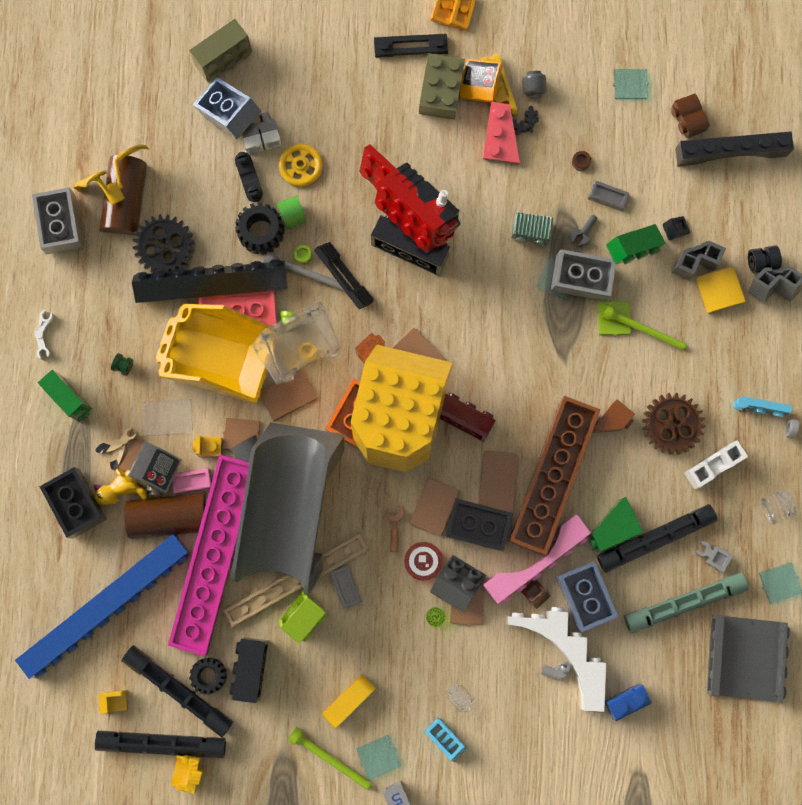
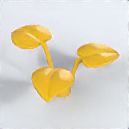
[73,145,149,205]

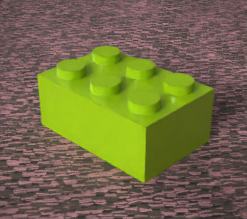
[278,591,326,644]

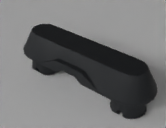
[235,152,263,202]

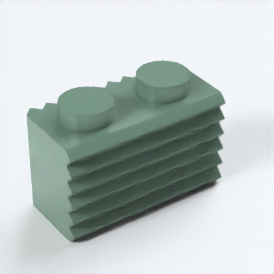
[511,212,553,246]

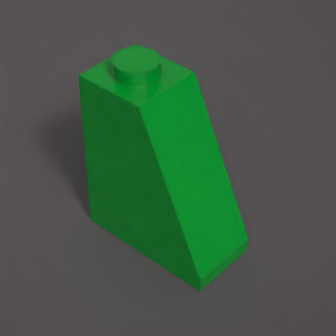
[589,497,643,552]

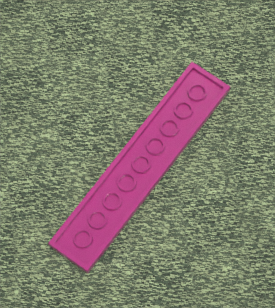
[168,455,249,656]

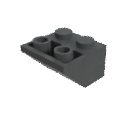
[430,555,486,613]

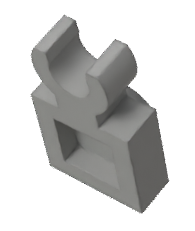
[695,541,733,573]

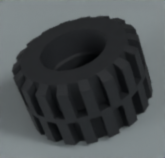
[235,203,285,254]

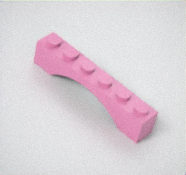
[482,514,591,605]

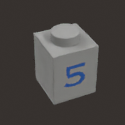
[382,780,411,805]

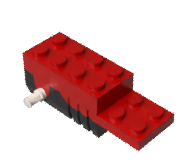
[359,144,461,253]

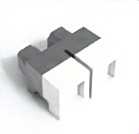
[243,112,282,155]

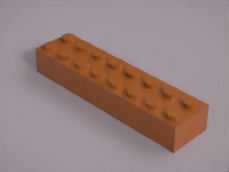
[508,396,601,556]

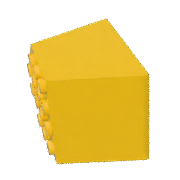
[351,344,453,473]

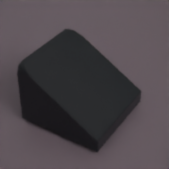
[662,216,690,240]

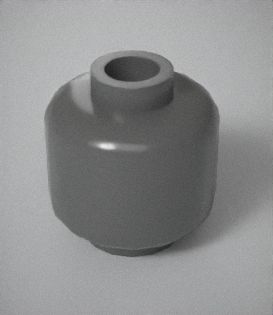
[522,71,547,99]

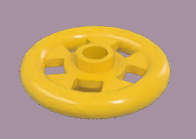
[278,144,323,187]

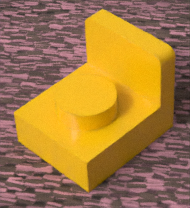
[193,435,222,457]

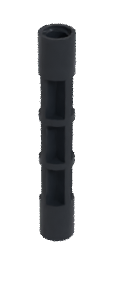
[597,504,718,573]
[121,645,234,738]
[95,730,226,759]

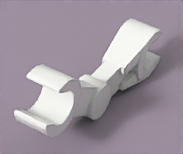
[34,310,54,360]

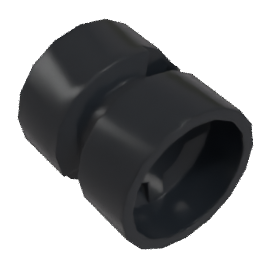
[747,245,782,274]

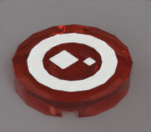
[404,542,443,581]

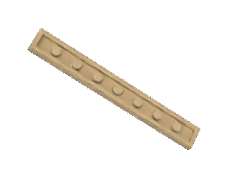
[223,533,369,628]

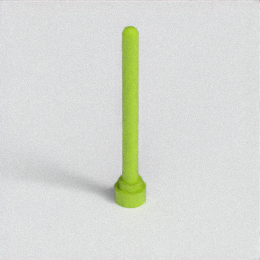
[601,304,687,350]
[288,727,372,790]

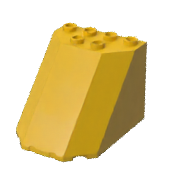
[156,304,280,403]

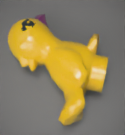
[94,469,148,506]

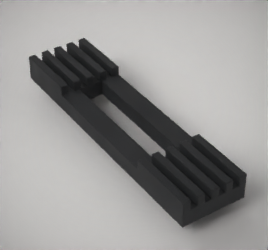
[374,34,448,58]
[314,242,374,310]

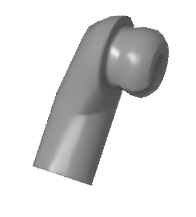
[541,662,571,680]

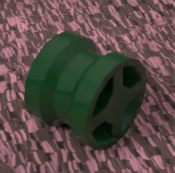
[111,353,134,376]

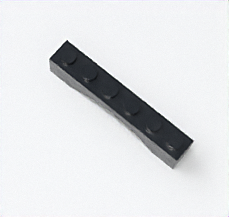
[675,131,794,166]

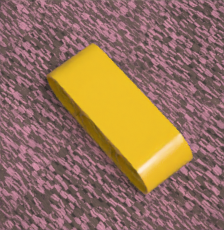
[321,674,376,729]

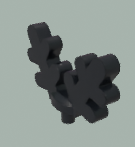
[513,106,539,135]

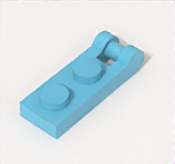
[733,397,792,418]

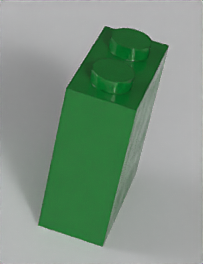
[37,370,92,421]

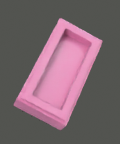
[172,468,212,494]

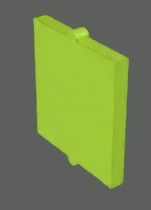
[598,300,631,337]

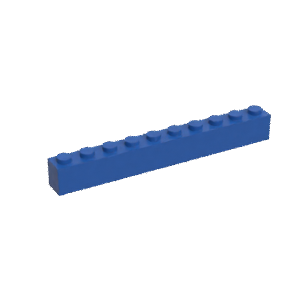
[15,534,190,679]

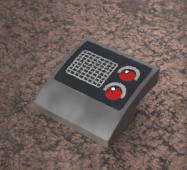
[127,442,182,494]

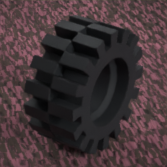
[189,657,227,695]

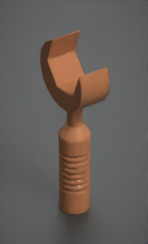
[387,505,404,552]

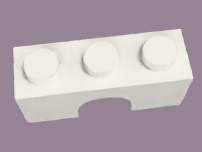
[684,440,748,489]

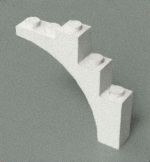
[507,607,606,712]

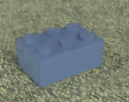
[193,77,261,139]
[556,561,618,632]

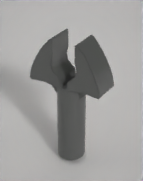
[571,215,598,247]

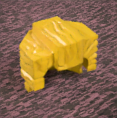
[170,755,204,794]

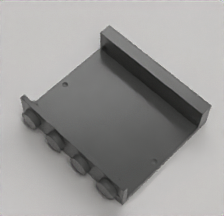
[706,615,790,703]

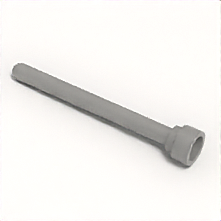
[263,251,344,291]

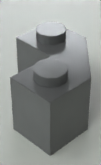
[672,241,726,280]
[748,267,802,303]

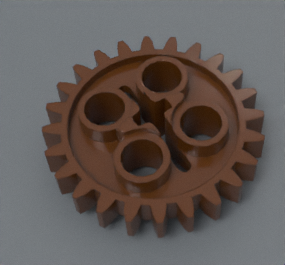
[642,393,706,455]

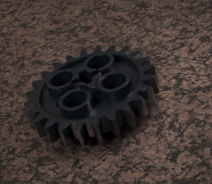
[133,214,195,273]

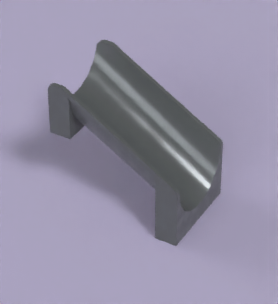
[231,422,345,596]

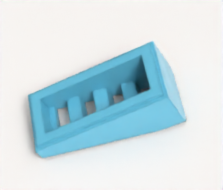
[424,717,468,762]

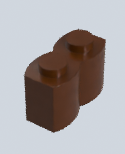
[671,93,710,138]

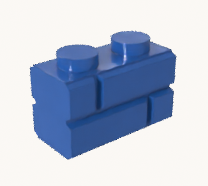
[605,684,652,721]

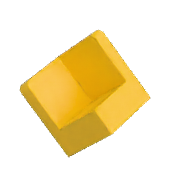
[98,690,128,714]

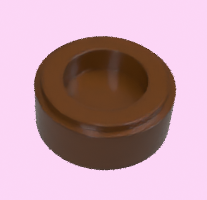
[572,151,591,171]

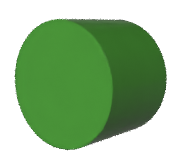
[277,196,307,229]

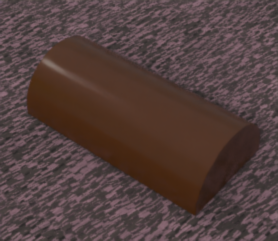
[99,155,147,236]
[124,493,206,539]

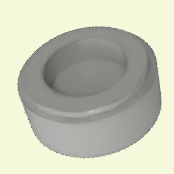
[785,419,799,439]

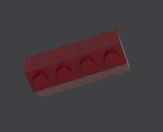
[440,393,496,442]

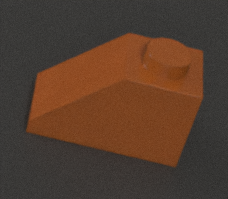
[592,399,635,433]

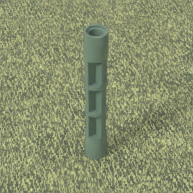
[624,572,749,634]

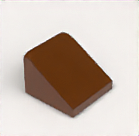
[521,580,550,609]

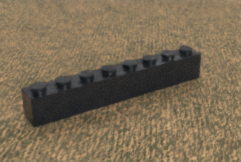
[132,259,288,303]

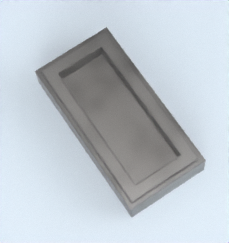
[588,180,629,211]
[330,565,362,609]

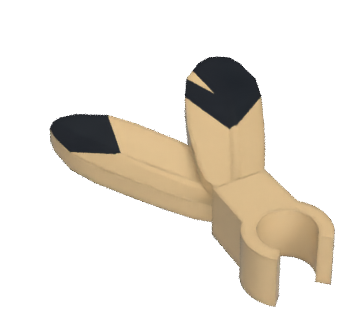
[95,428,139,470]

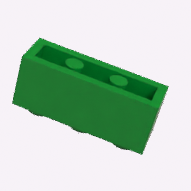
[606,224,666,265]

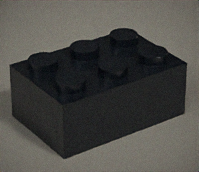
[39,467,107,539]
[446,498,513,552]
[229,637,269,703]

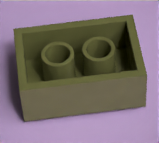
[189,19,252,82]
[419,53,465,120]

